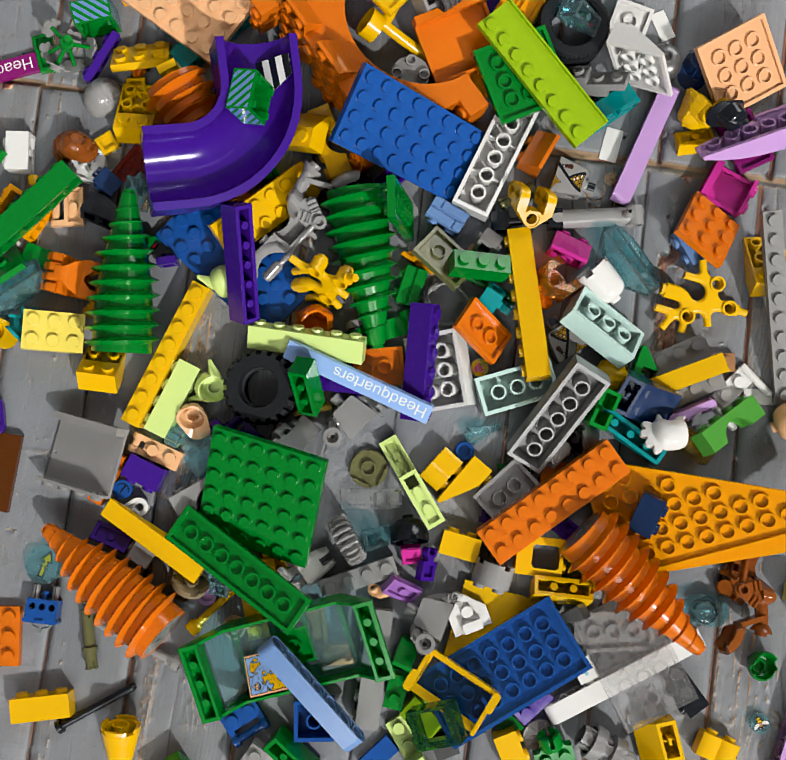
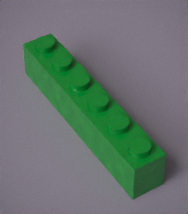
[0,160,83,257]

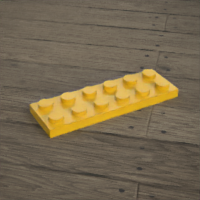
[208,161,320,249]

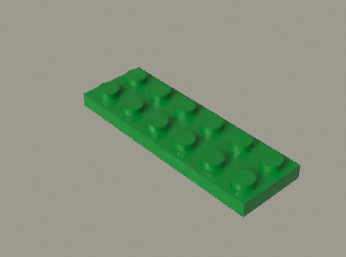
[383,175,414,242]

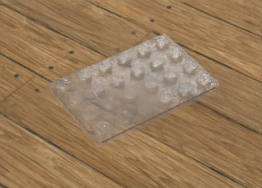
[571,601,699,734]

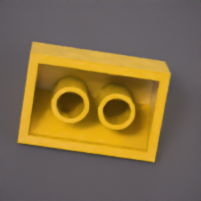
[287,113,331,154]

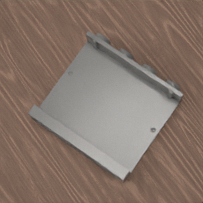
[35,410,129,502]

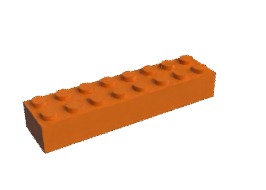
[475,438,631,565]

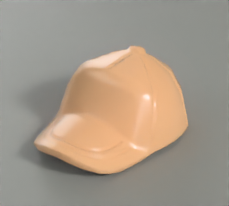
[176,403,211,440]

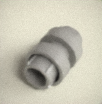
[574,724,635,760]

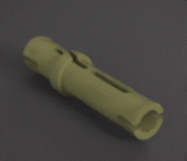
[80,609,99,670]

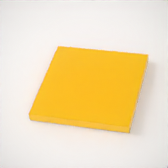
[443,579,539,656]

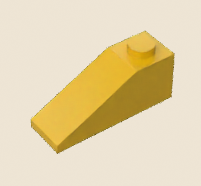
[436,455,492,503]

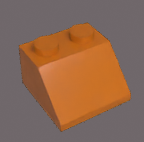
[516,130,560,179]

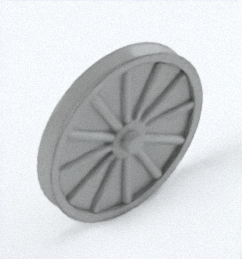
[522,718,556,752]

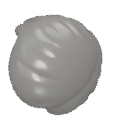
[83,77,122,118]

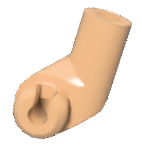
[367,583,389,600]

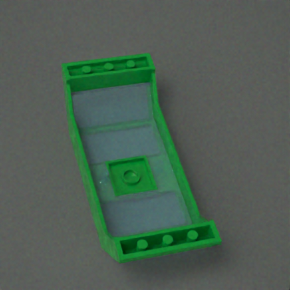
[178,593,396,724]

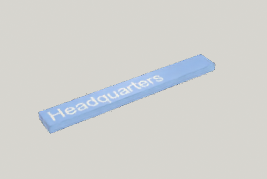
[283,339,435,424]

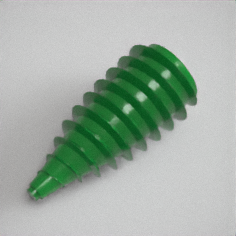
[320,183,399,349]
[83,189,162,354]

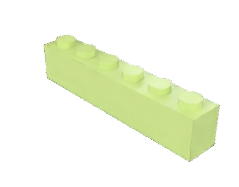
[247,319,367,365]

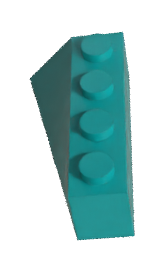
[590,83,641,137]

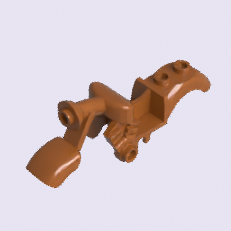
[714,555,777,655]

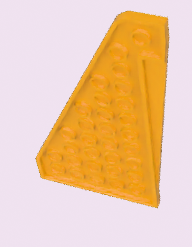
[590,464,786,572]

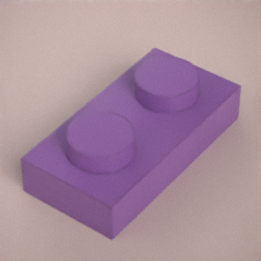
[380,574,423,603]

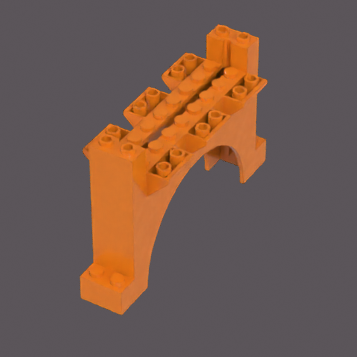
[249,0,489,174]

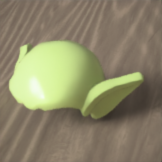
[197,264,228,298]
[187,359,227,403]

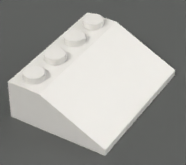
[606,21,673,97]
[403,328,477,412]

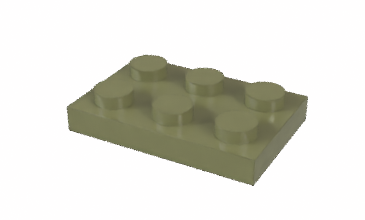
[411,226,467,291]

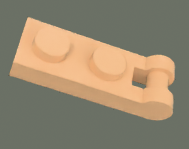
[127,431,185,471]

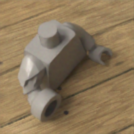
[323,393,388,447]
[404,591,463,655]

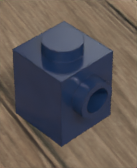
[92,167,123,196]

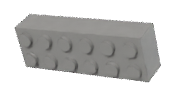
[507,354,611,474]

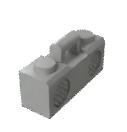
[271,415,321,451]

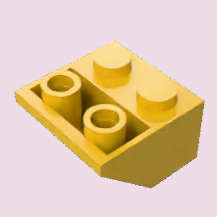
[76,347,126,394]
[631,713,685,760]

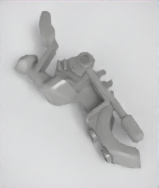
[255,159,360,281]

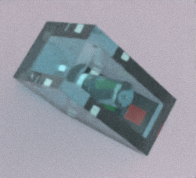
[556,0,602,37]

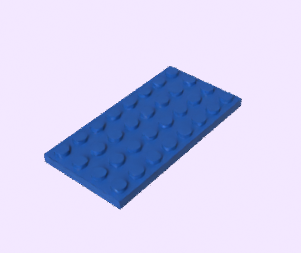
[329,62,485,203]
[155,206,313,325]
[417,596,593,750]

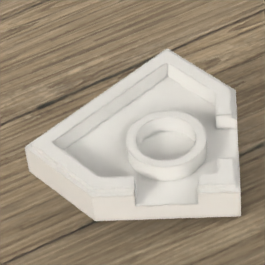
[449,593,492,637]

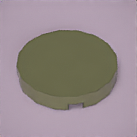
[349,449,388,488]

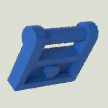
[220,702,271,748]

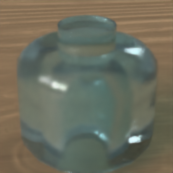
[164,427,186,448]

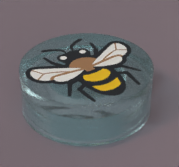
[749,713,771,734]

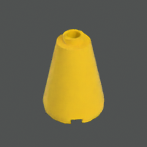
[100,714,141,760]

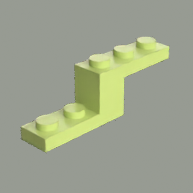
[379,434,445,530]
[385,714,429,760]

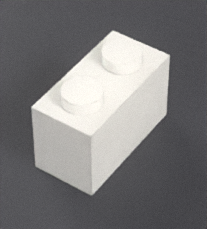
[2,131,36,174]

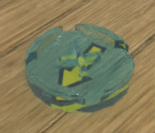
[24,544,62,584]

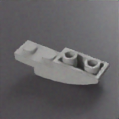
[565,65,630,97]

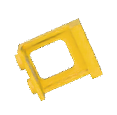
[513,536,566,578]

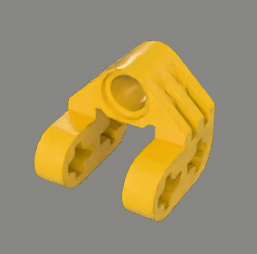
[508,180,557,228]

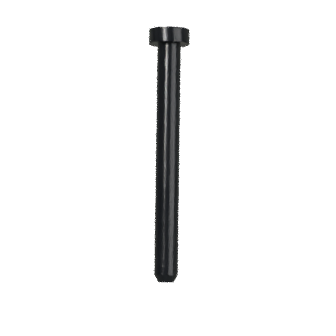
[54,683,137,734]

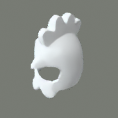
[639,414,689,455]

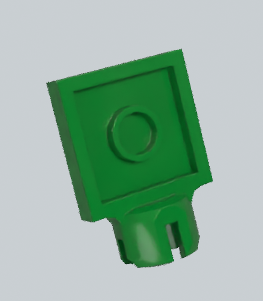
[532,727,576,760]

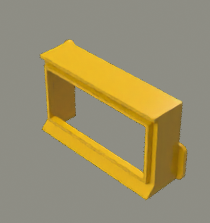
[403,648,501,736]

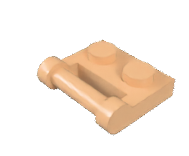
[50,187,86,228]

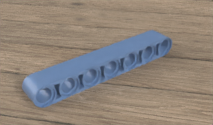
[257,635,365,752]

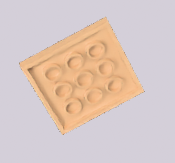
[694,13,786,108]

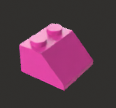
[545,230,592,270]

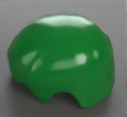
[747,650,778,681]

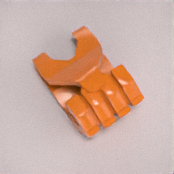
[40,252,101,302]

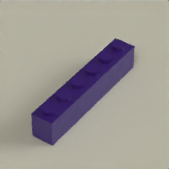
[220,200,260,325]
[400,302,441,422]

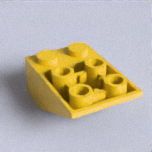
[113,83,156,144]
[742,237,786,297]

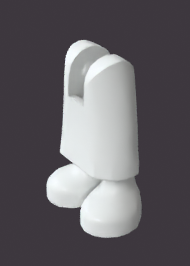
[277,546,337,590]

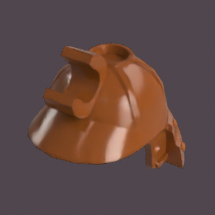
[52,129,98,163]

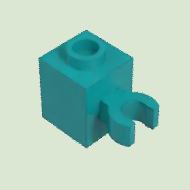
[479,281,514,316]

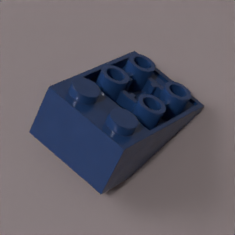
[615,369,682,422]

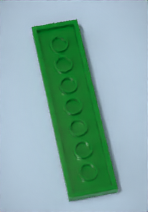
[165,505,313,634]

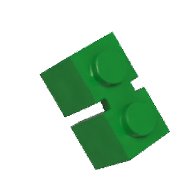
[581,388,623,432]

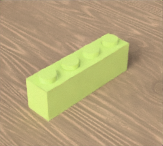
[144,359,204,439]

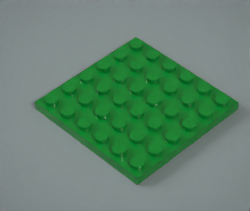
[200,424,329,568]

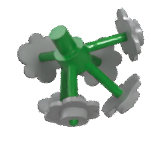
[39,17,97,74]

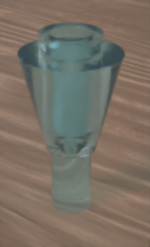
[465,423,501,446]

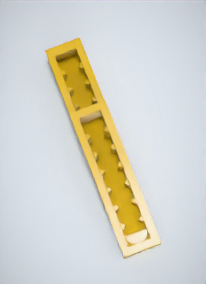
[650,352,730,391]
[100,498,204,584]

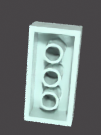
[559,286,645,369]
[473,357,556,417]

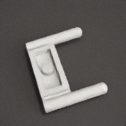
[709,363,773,431]

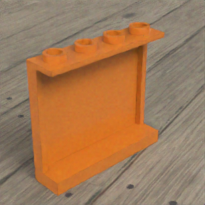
[411,0,491,83]

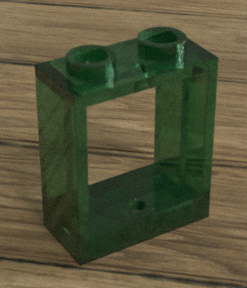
[405,697,468,752]

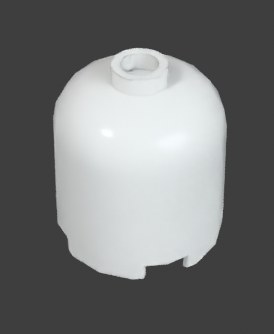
[575,256,624,305]

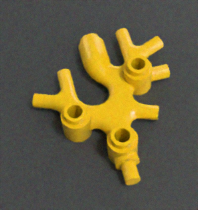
[288,253,359,310]
[653,259,748,334]

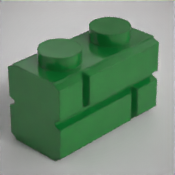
[392,264,428,308]

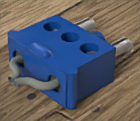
[22,584,63,633]

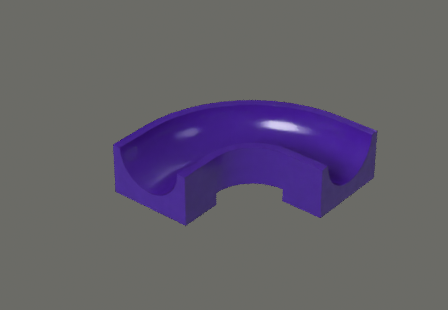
[139,33,303,217]

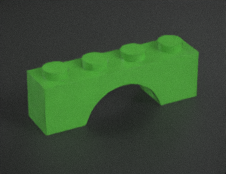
[690,395,766,457]

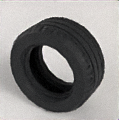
[534,0,610,66]

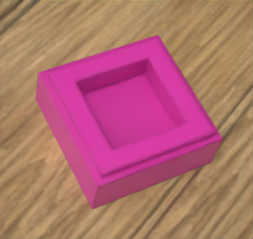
[400,543,421,565]

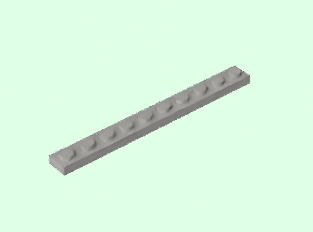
[760,209,786,405]

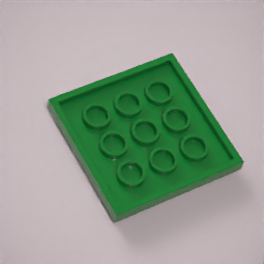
[472,24,557,126]

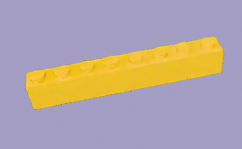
[503,227,551,382]
[121,281,214,428]

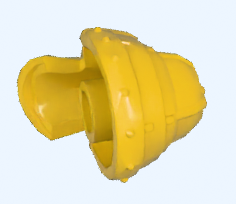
[677,88,730,130]

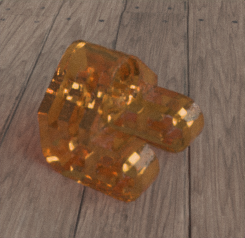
[537,254,582,304]

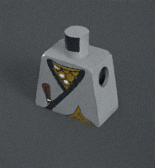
[549,156,596,200]
[546,316,588,364]

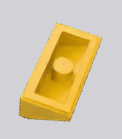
[673,128,715,156]

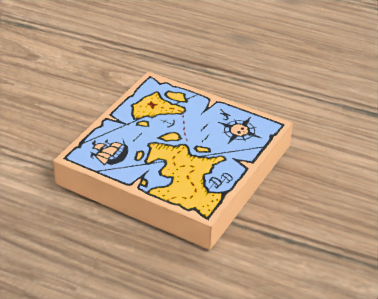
[244,654,288,698]

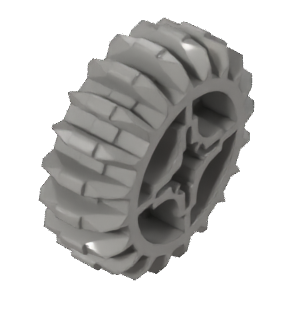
[328,513,367,566]

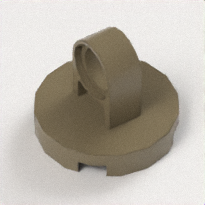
[170,570,210,602]

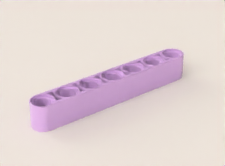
[609,86,680,207]

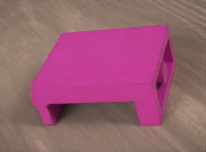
[698,160,759,218]

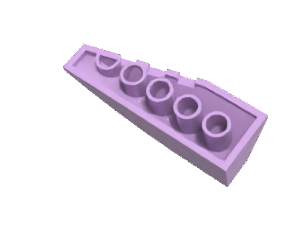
[695,104,786,160]

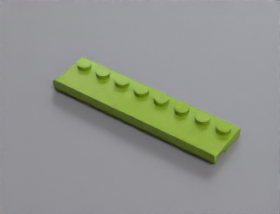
[477,0,608,149]

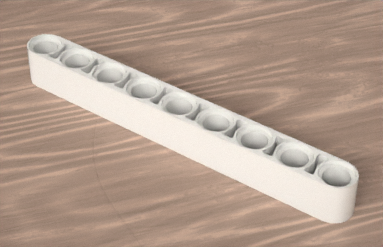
[544,626,706,725]

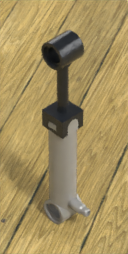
[490,205,644,233]

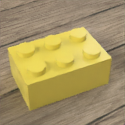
[21,309,86,355]

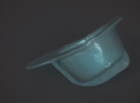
[683,594,730,627]

